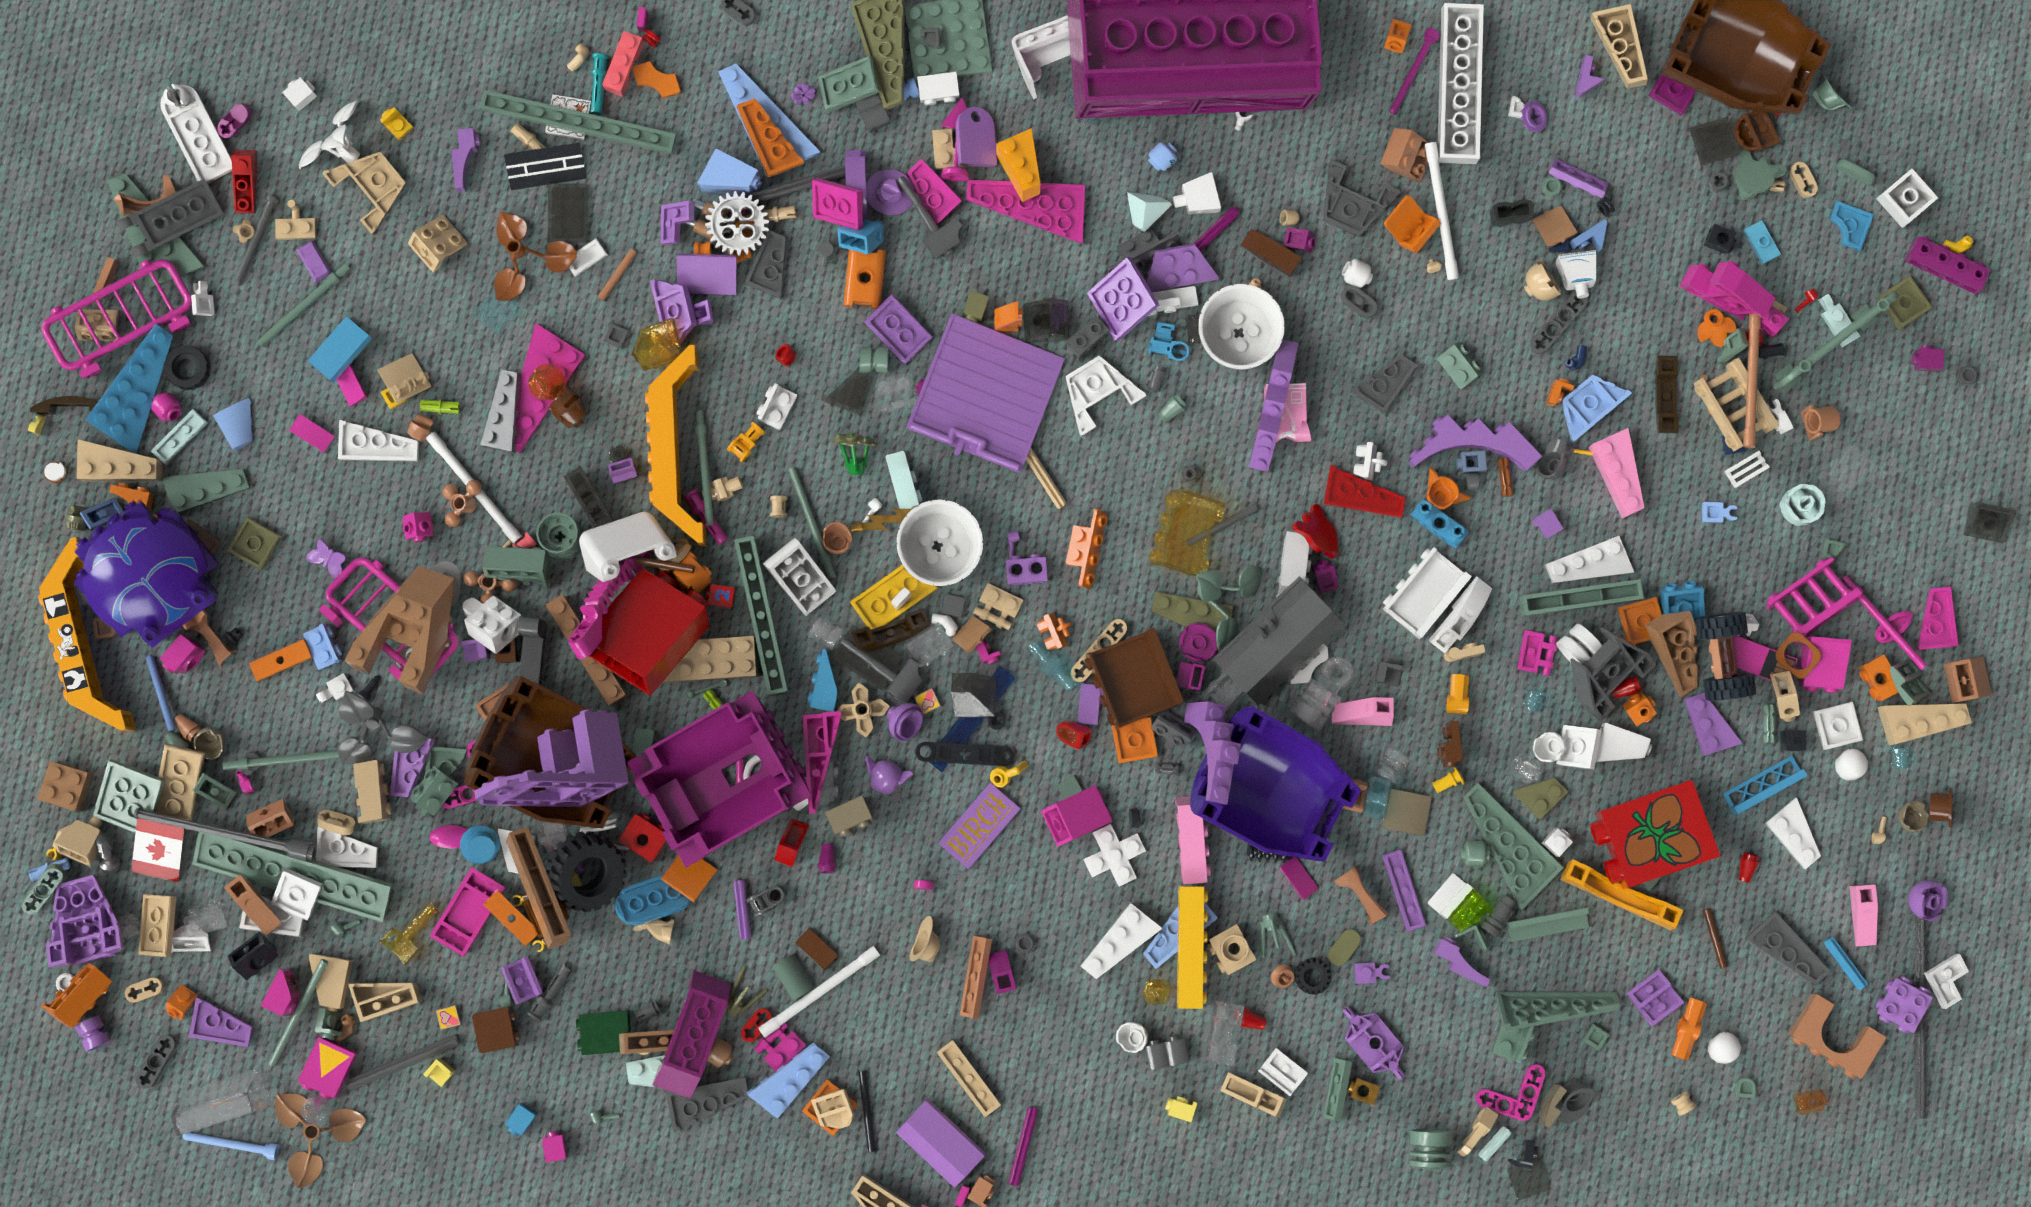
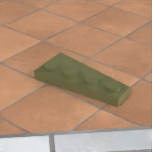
[1151,592,1233,631]

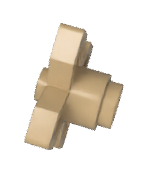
[837,683,890,737]

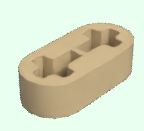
[1789,162,1818,198]
[317,810,355,835]
[125,977,164,1003]

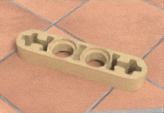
[1070,619,1127,683]

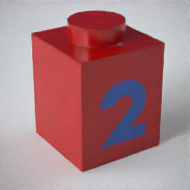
[705,584,736,609]

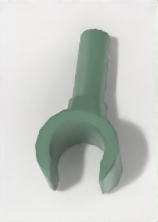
[331,919,361,935]
[499,980,513,1007]
[590,1110,619,1123]

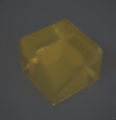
[1142,979,1171,1004]

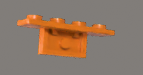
[1066,509,1107,590]

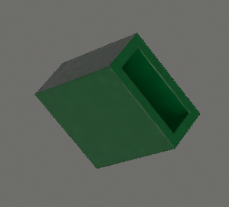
[576,1010,631,1055]

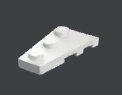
[1765,797,1821,869]

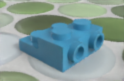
[1660,581,1705,626]

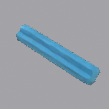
[1824,937,1868,990]

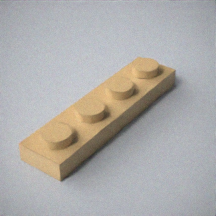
[937,1040,1001,1117]

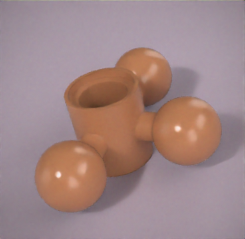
[442,480,482,527]
[463,571,517,603]

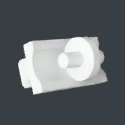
[1353,442,1387,481]

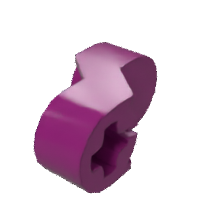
[217,103,252,138]

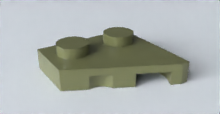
[1512,778,1568,820]

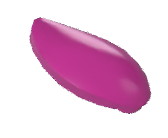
[1875,611,1913,643]
[429,825,468,849]

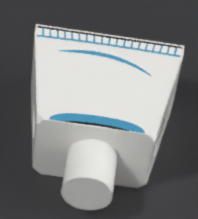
[1556,250,1596,299]

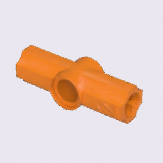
[1670,998,1707,1061]

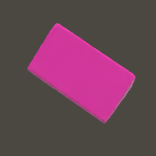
[337,364,368,407]
[1279,857,1319,900]

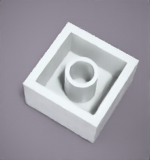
[1876,169,1938,228]

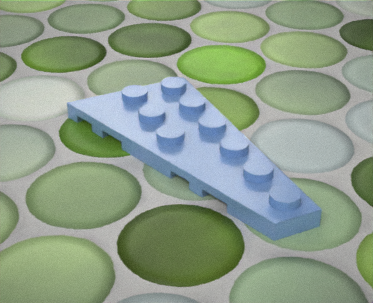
[718,64,820,178]

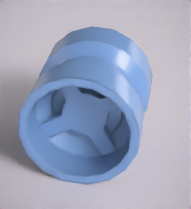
[904,78,919,101]

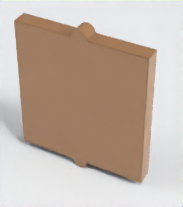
[1532,206,1578,248]
[951,616,992,654]

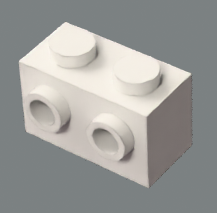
[917,72,959,105]

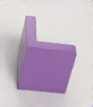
[1531,509,1563,539]
[460,639,490,662]

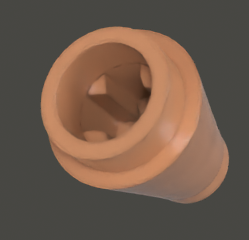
[174,714,201,742]

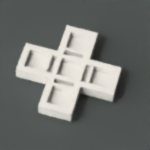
[1083,824,1146,887]

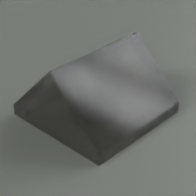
[1964,502,2017,543]

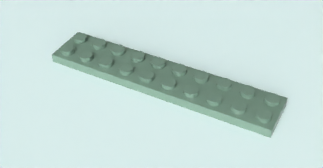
[192,832,393,922]

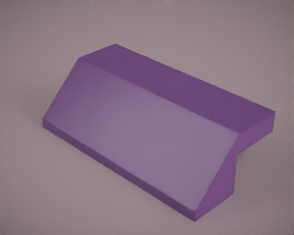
[896,1099,986,1188]

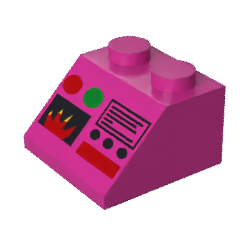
[261,968,300,1017]

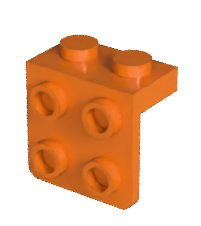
[1384,195,1441,254]

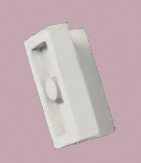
[1428,874,1474,919]

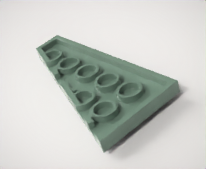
[107,174,205,289]
[1463,783,1563,910]

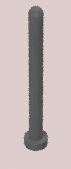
[234,195,280,285]

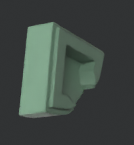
[1821,539,1846,559]

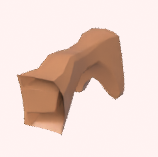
[113,174,176,217]
[182,609,237,668]
[1334,866,1389,925]

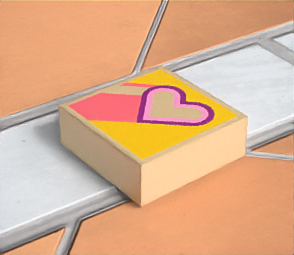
[914,688,941,715]
[436,1005,461,1030]

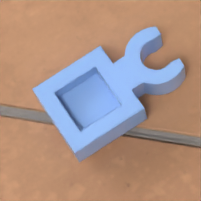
[1702,502,1737,523]

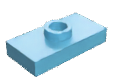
[1743,220,1781,265]

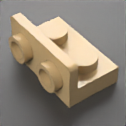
[75,309,119,341]

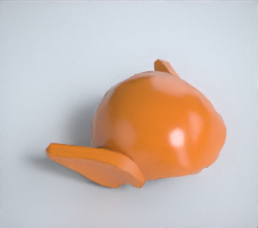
[1426,468,1471,510]

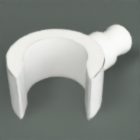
[1235,112,1253,131]

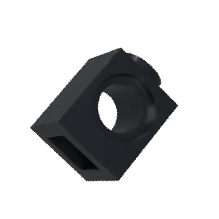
[1703,224,1737,254]
[1780,730,1806,751]

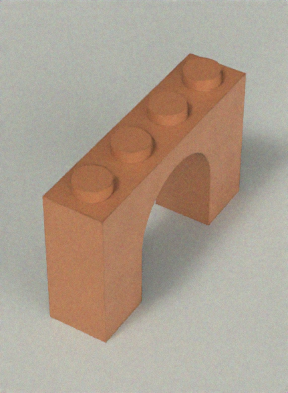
[1788,993,1887,1079]

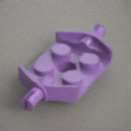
[1342,1006,1406,1080]

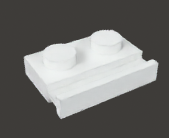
[1258,1048,1308,1096]

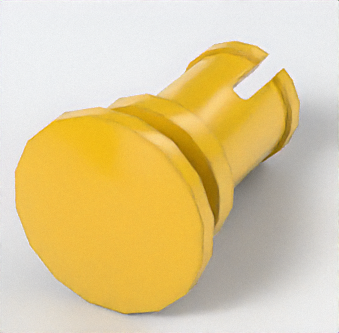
[1432,767,1464,794]

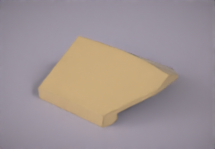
[811,1089,855,1129]

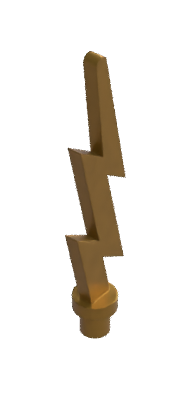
[849,508,912,533]

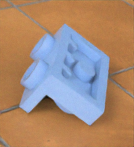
[303,623,342,670]

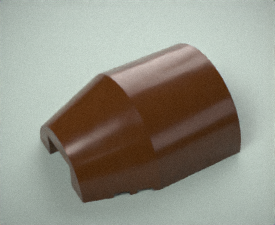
[1660,0,1831,115]
[464,676,637,829]

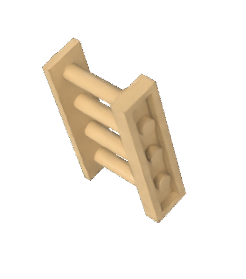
[1694,358,1779,451]

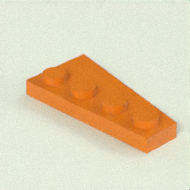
[736,98,804,178]

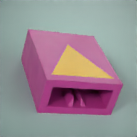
[297,1036,358,1100]

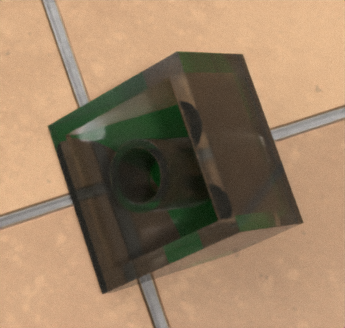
[1024,298,1069,343]

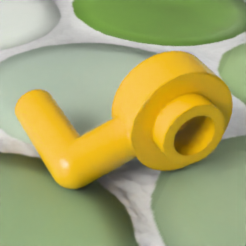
[990,761,1029,788]

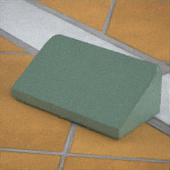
[632,728,656,756]

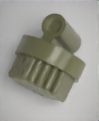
[66,505,88,531]

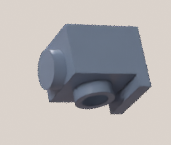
[1456,450,1487,474]

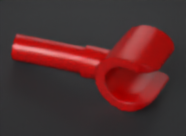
[1794,288,1818,313]

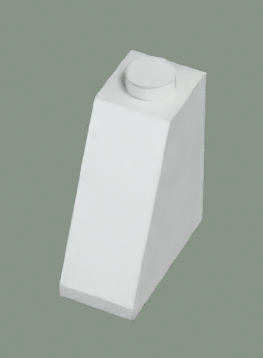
[1596,723,1652,762]

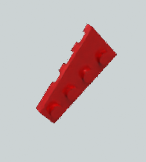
[1323,465,1405,518]

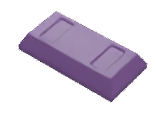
[296,240,332,283]

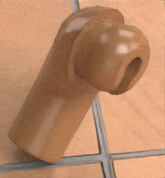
[334,1014,355,1044]

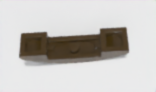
[1655,355,1679,434]
[30,396,98,415]
[850,608,931,650]

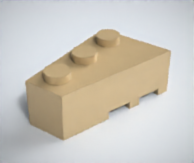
[353,760,392,824]

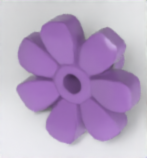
[791,83,815,105]

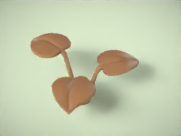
[275,1094,366,1188]

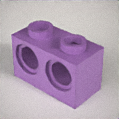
[1006,554,1048,586]

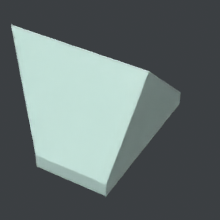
[1127,192,1172,232]

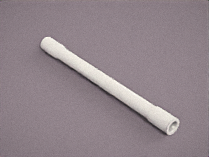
[1425,142,1459,280]
[426,432,523,544]
[758,946,880,1037]

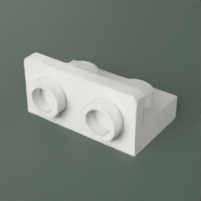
[757,383,798,431]

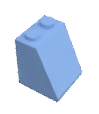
[697,149,762,195]

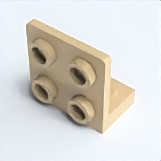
[408,215,467,273]

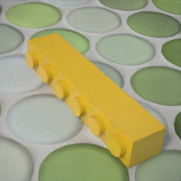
[1177,886,1208,1009]

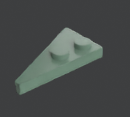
[421,747,467,816]

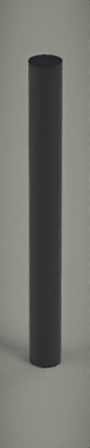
[858,1070,876,1152]

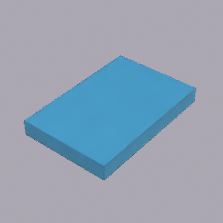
[308,316,372,383]

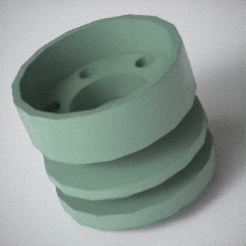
[536,512,582,561]
[1409,1129,1452,1170]

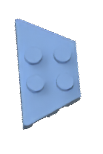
[1561,375,1632,442]

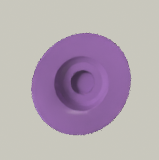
[866,169,914,215]

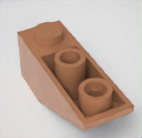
[224,875,282,936]

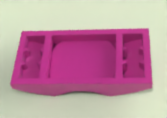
[430,867,506,957]

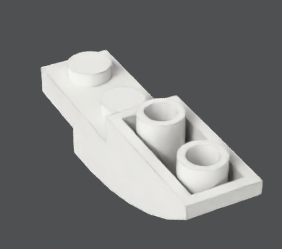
[1429,576,1492,653]

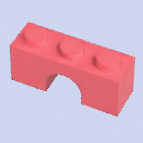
[602,31,645,97]

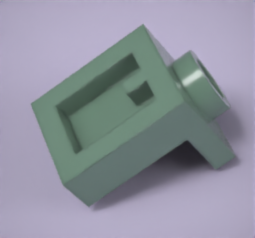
[315,1008,343,1040]

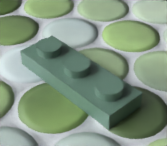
[1323,1058,1352,1122]

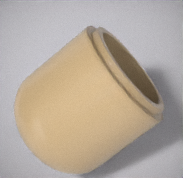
[1280,210,1300,226]

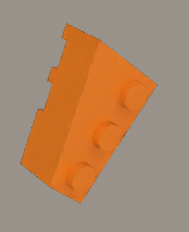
[41,963,113,1028]

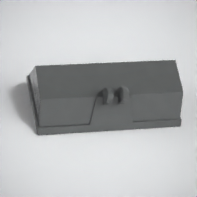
[1213,576,1345,706]

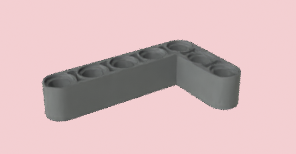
[518,616,547,685]

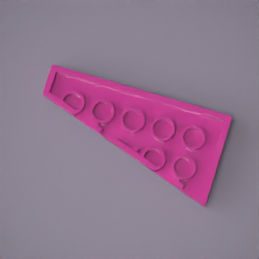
[967,180,1085,244]
[514,323,585,453]

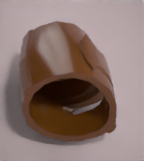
[548,387,587,428]

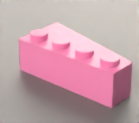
[1588,428,1644,519]
[1175,796,1211,884]

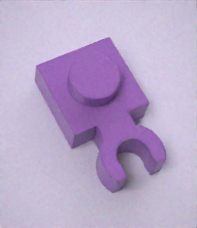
[1354,962,1390,984]

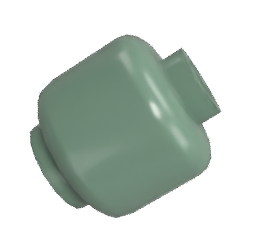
[1460,840,1490,866]

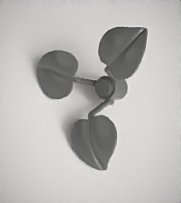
[338,691,427,764]

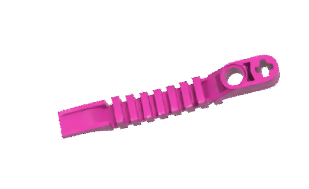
[568,550,652,659]

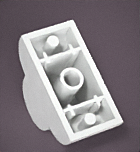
[763,538,836,616]

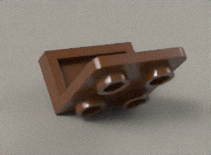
[472,1006,520,1053]

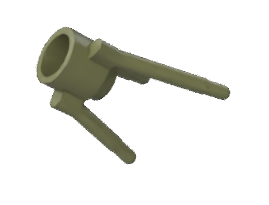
[725,965,768,1017]

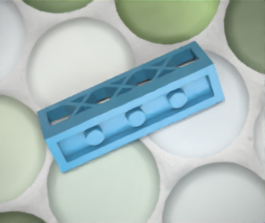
[1722,755,1808,815]

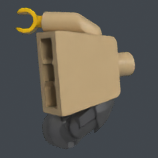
[46,817,121,874]

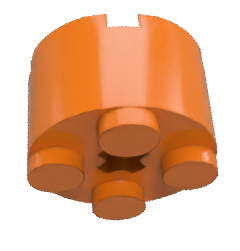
[666,551,712,594]

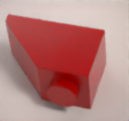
[774,818,809,867]

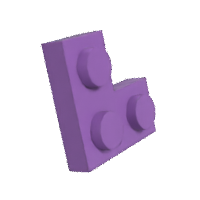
[661,201,695,245]

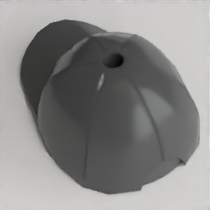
[1537,439,1567,480]

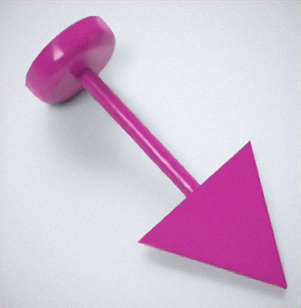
[940,98,972,182]

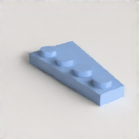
[1143,903,1217,969]
[746,1043,830,1119]

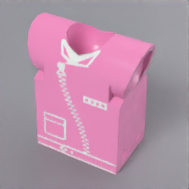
[1264,383,1311,443]

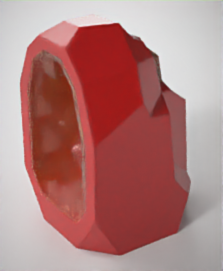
[1056,721,1092,750]

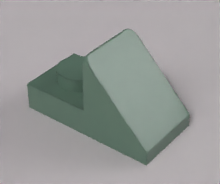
[192,773,236,810]

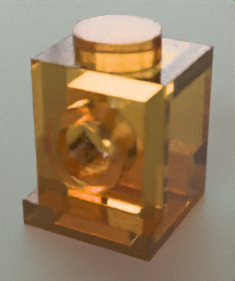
[1793,1089,1827,1115]

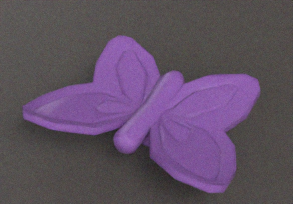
[306,539,346,579]

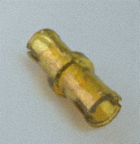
[401,902,438,941]

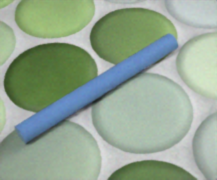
[146,655,176,732]

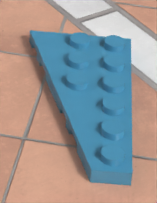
[85,324,173,454]

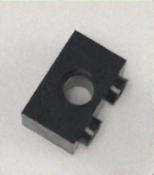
[227,931,279,981]

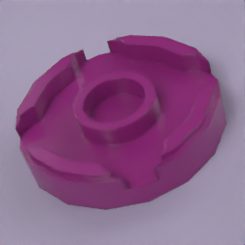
[1179,622,1218,662]

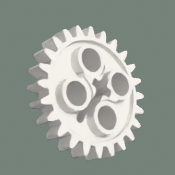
[705,191,769,256]

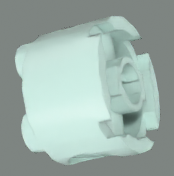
[1780,484,1826,526]

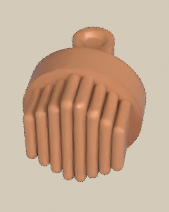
[407,413,434,441]

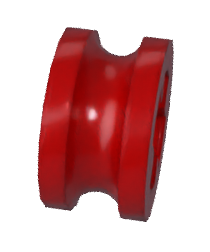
[642,29,661,48]

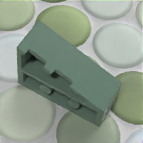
[483,545,550,589]

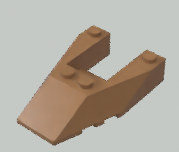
[345,566,455,694]

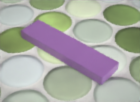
[1382,849,1426,932]

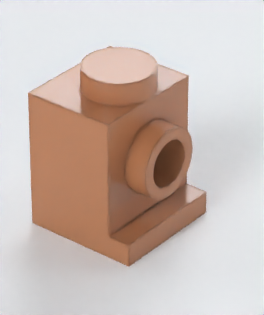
[967,1174,995,1207]

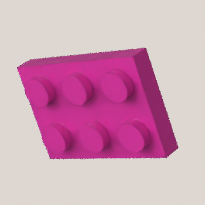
[812,178,863,230]

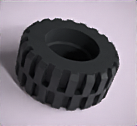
[546,831,627,912]

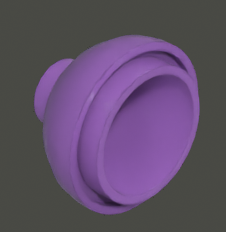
[887,703,923,741]

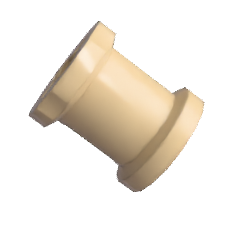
[770,496,788,518]

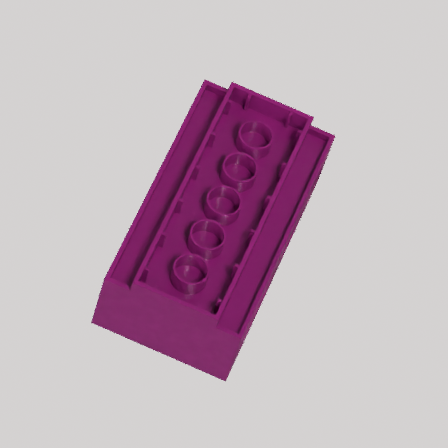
[1066,0,1322,119]

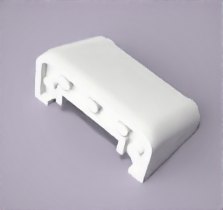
[579,512,677,582]

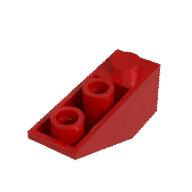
[231,149,258,213]

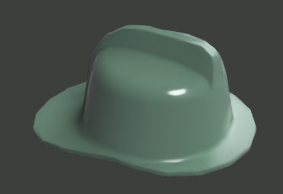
[1813,75,1855,111]

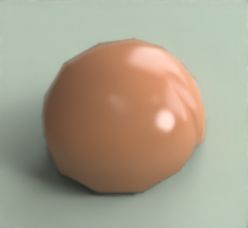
[822,522,852,554]

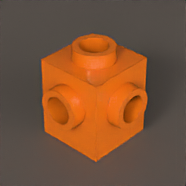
[1622,692,1657,726]

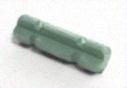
[1763,704,1776,743]

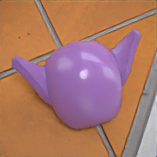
[865,756,913,794]

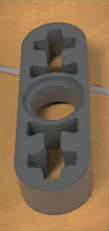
[136,1035,177,1089]

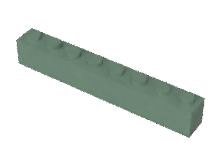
[734,535,789,697]

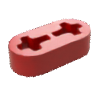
[741,1008,772,1042]

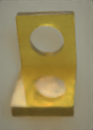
[379,927,419,965]

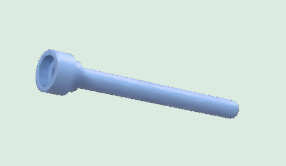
[183,1132,280,1160]

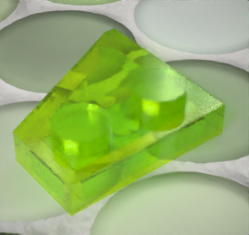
[1447,889,1493,932]

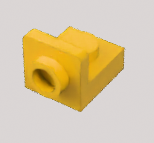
[380,107,414,141]

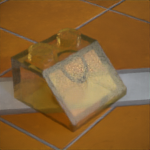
[631,317,681,371]

